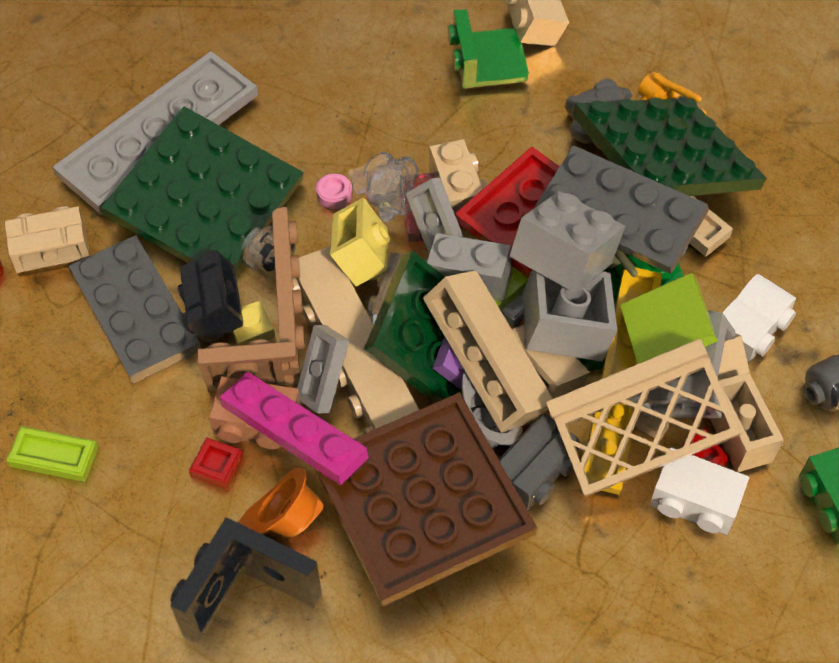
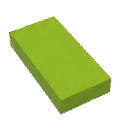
[6,426,99,482]

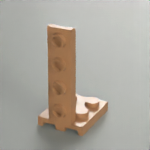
[198,207,305,392]

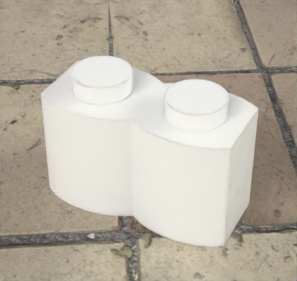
[723,274,796,362]

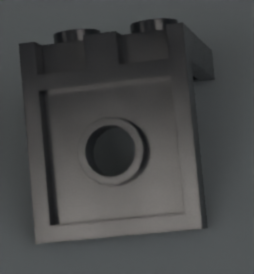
[170,517,322,643]

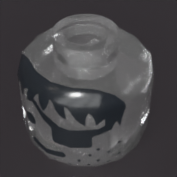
[240,226,296,280]

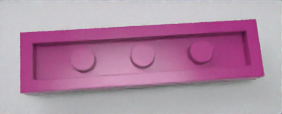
[220,372,369,486]

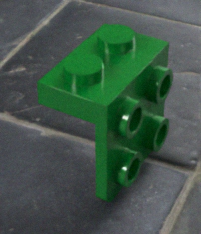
[448,9,529,88]

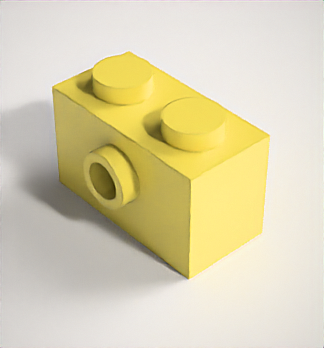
[330,197,390,286]

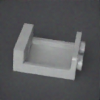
[631,310,735,418]

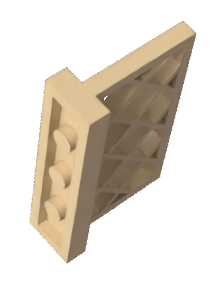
[546,338,742,496]

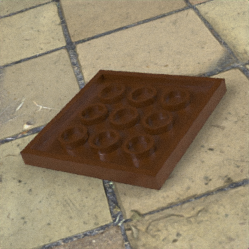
[314,392,538,606]

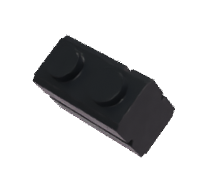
[178,250,244,343]

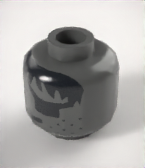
[803,355,839,412]

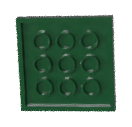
[572,96,766,196]
[101,106,304,271]

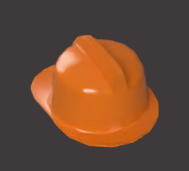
[238,467,324,538]

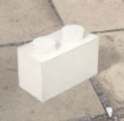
[650,447,749,535]

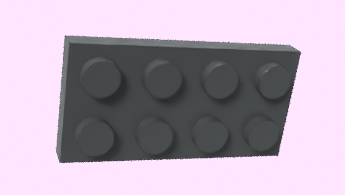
[535,145,709,274]
[68,235,201,384]

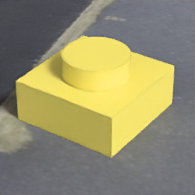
[232,300,275,346]

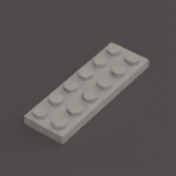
[53,51,258,214]

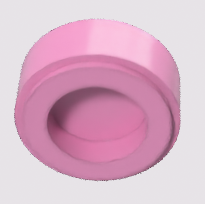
[316,173,352,209]

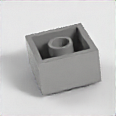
[509,191,625,293]
[523,269,617,361]

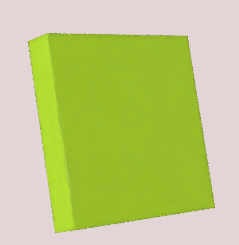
[620,273,718,364]

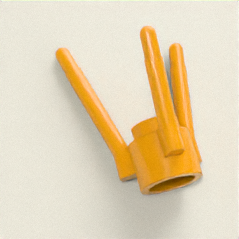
[638,72,707,115]

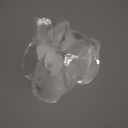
[347,152,419,222]

